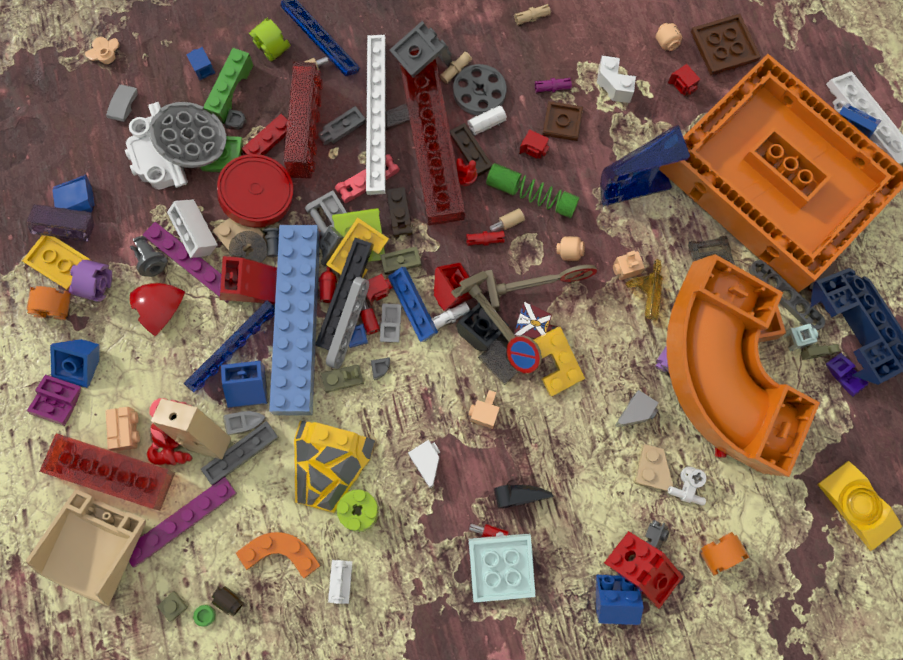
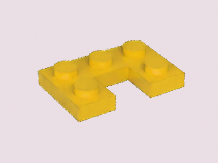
[326,217,389,278]
[534,327,585,396]

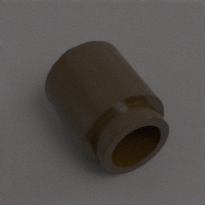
[212,586,244,616]

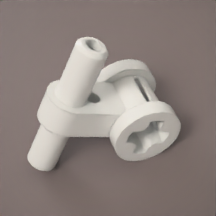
[668,466,706,506]

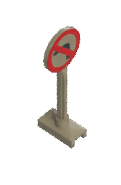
[485,265,597,311]

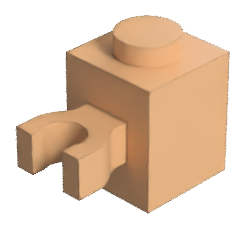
[613,250,645,280]
[468,390,500,429]

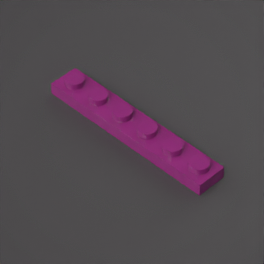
[143,222,229,303]
[129,477,237,568]

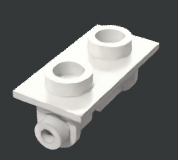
[328,560,353,604]

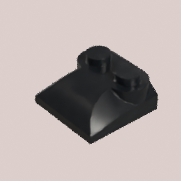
[456,303,509,351]

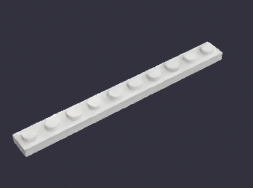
[366,35,386,195]

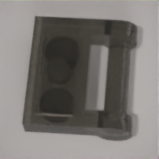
[688,235,735,265]

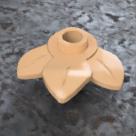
[85,37,119,64]

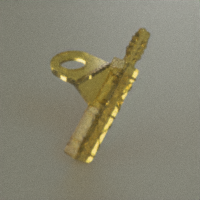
[625,259,663,321]

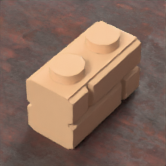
[106,407,140,452]

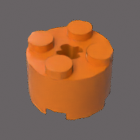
[27,286,71,320]
[700,532,750,576]

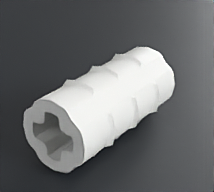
[468,106,507,135]

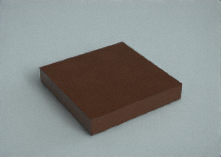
[542,101,583,141]

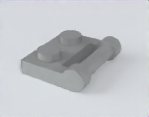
[305,191,347,237]

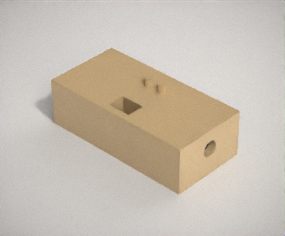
[151,398,231,460]

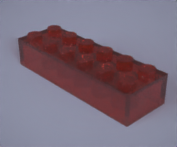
[283,62,323,179]
[39,433,175,511]

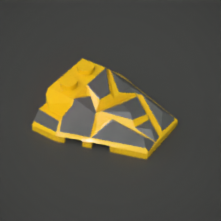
[294,421,376,513]

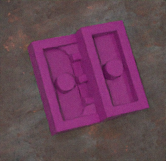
[27,374,82,426]

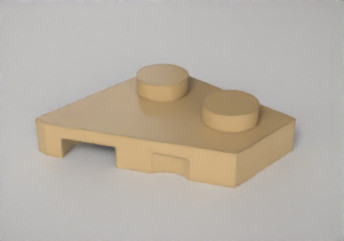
[635,444,673,492]

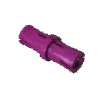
[535,78,572,93]

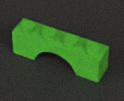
[203,48,253,124]

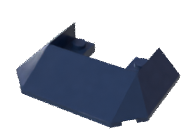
[810,268,903,385]

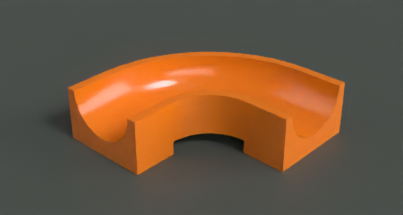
[666,254,820,477]

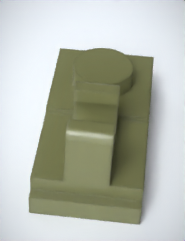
[321,365,364,393]

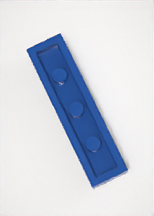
[388,267,438,342]

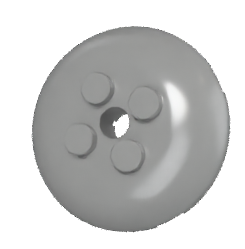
[149,102,226,168]

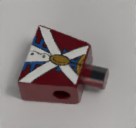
[514,302,558,340]

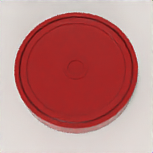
[217,154,293,228]

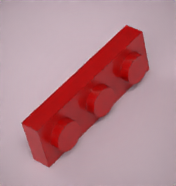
[241,114,294,155]

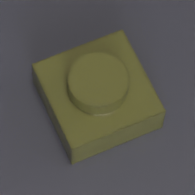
[157,591,188,622]

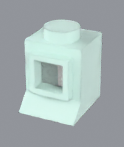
[784,324,818,351]

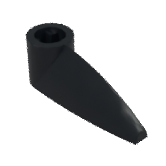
[494,485,553,509]

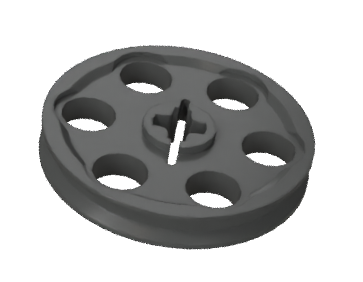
[453,64,506,115]

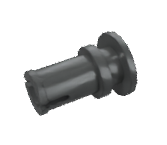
[263,228,279,257]

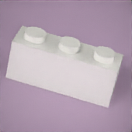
[167,199,217,258]

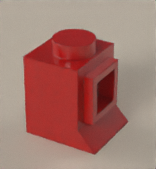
[668,64,700,96]
[519,129,550,159]
[366,274,392,307]

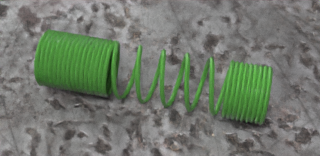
[486,163,579,218]

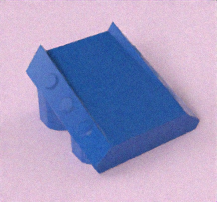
[53,175,95,220]

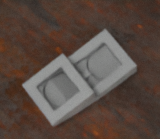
[106,84,138,122]
[380,304,402,342]

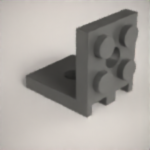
[390,21,452,78]

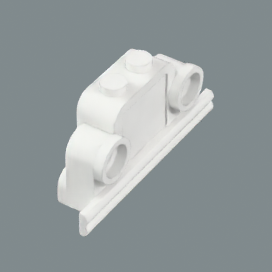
[125,102,188,189]

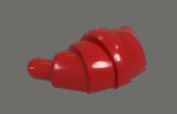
[456,158,477,186]

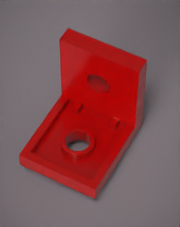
[604,531,683,609]

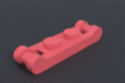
[335,154,400,203]

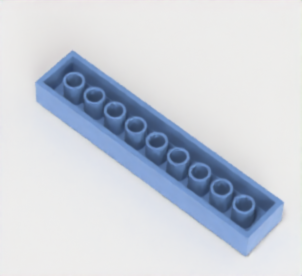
[269,225,320,415]

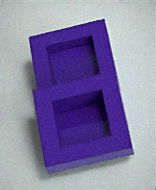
[826,353,869,397]

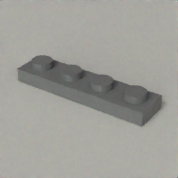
[201,421,279,486]

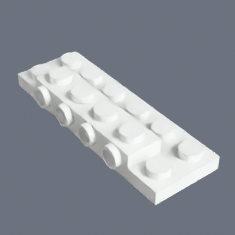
[826,71,903,165]

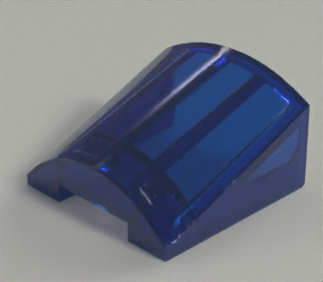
[600,125,690,207]

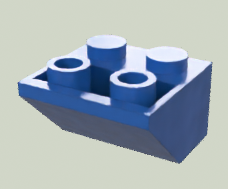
[221,361,267,408]
[596,575,643,625]

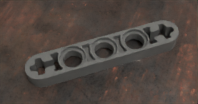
[749,260,825,331]

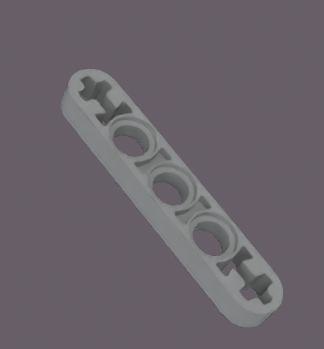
[326,277,369,369]

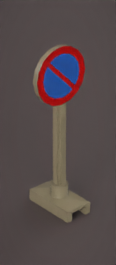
[451,271,542,373]

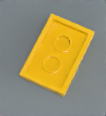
[22,231,92,291]

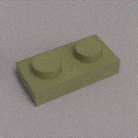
[380,246,421,275]

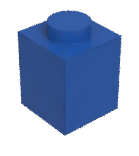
[186,47,215,80]

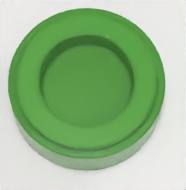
[193,605,216,627]

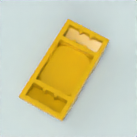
[817,461,902,551]

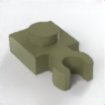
[801,344,840,360]

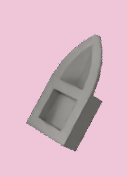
[223,411,265,435]

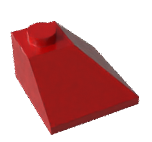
[434,263,473,311]

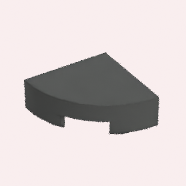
[371,357,390,380]

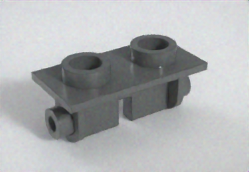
[645,520,669,551]

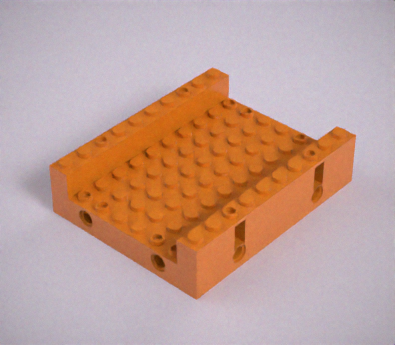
[659,54,903,293]

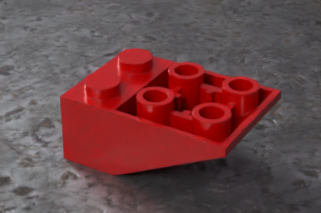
[219,256,277,304]

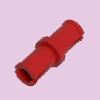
[466,231,505,246]

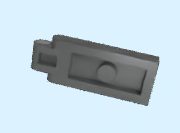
[318,106,366,145]

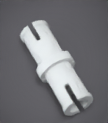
[431,302,470,329]

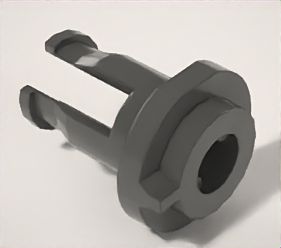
[130,236,169,277]

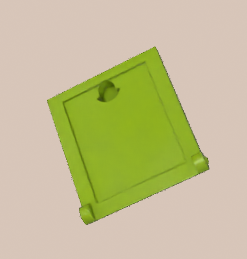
[332,208,385,262]

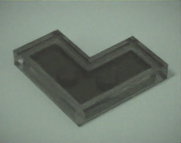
[478,334,519,385]

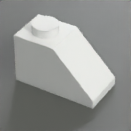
[408,440,440,488]

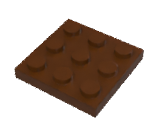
[690,14,761,76]

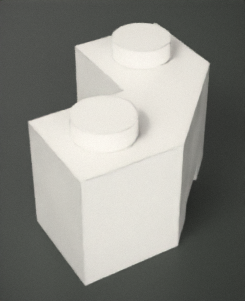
[597,56,636,103]

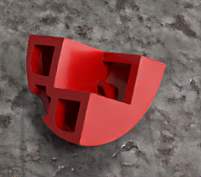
[130,283,185,336]

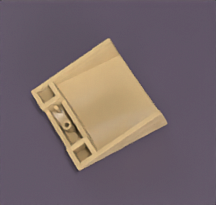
[26,489,146,607]

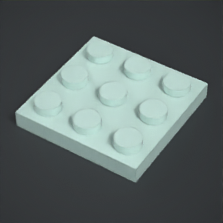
[469,534,535,602]

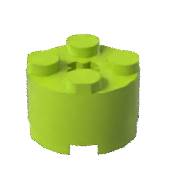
[249,17,291,62]
[337,489,379,532]

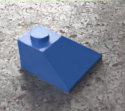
[50,339,100,388]

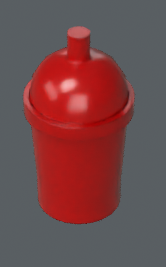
[318,267,337,303]

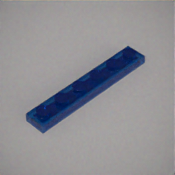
[280,0,360,76]
[183,300,275,392]

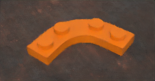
[236,532,321,579]

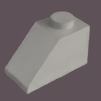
[615,390,659,428]

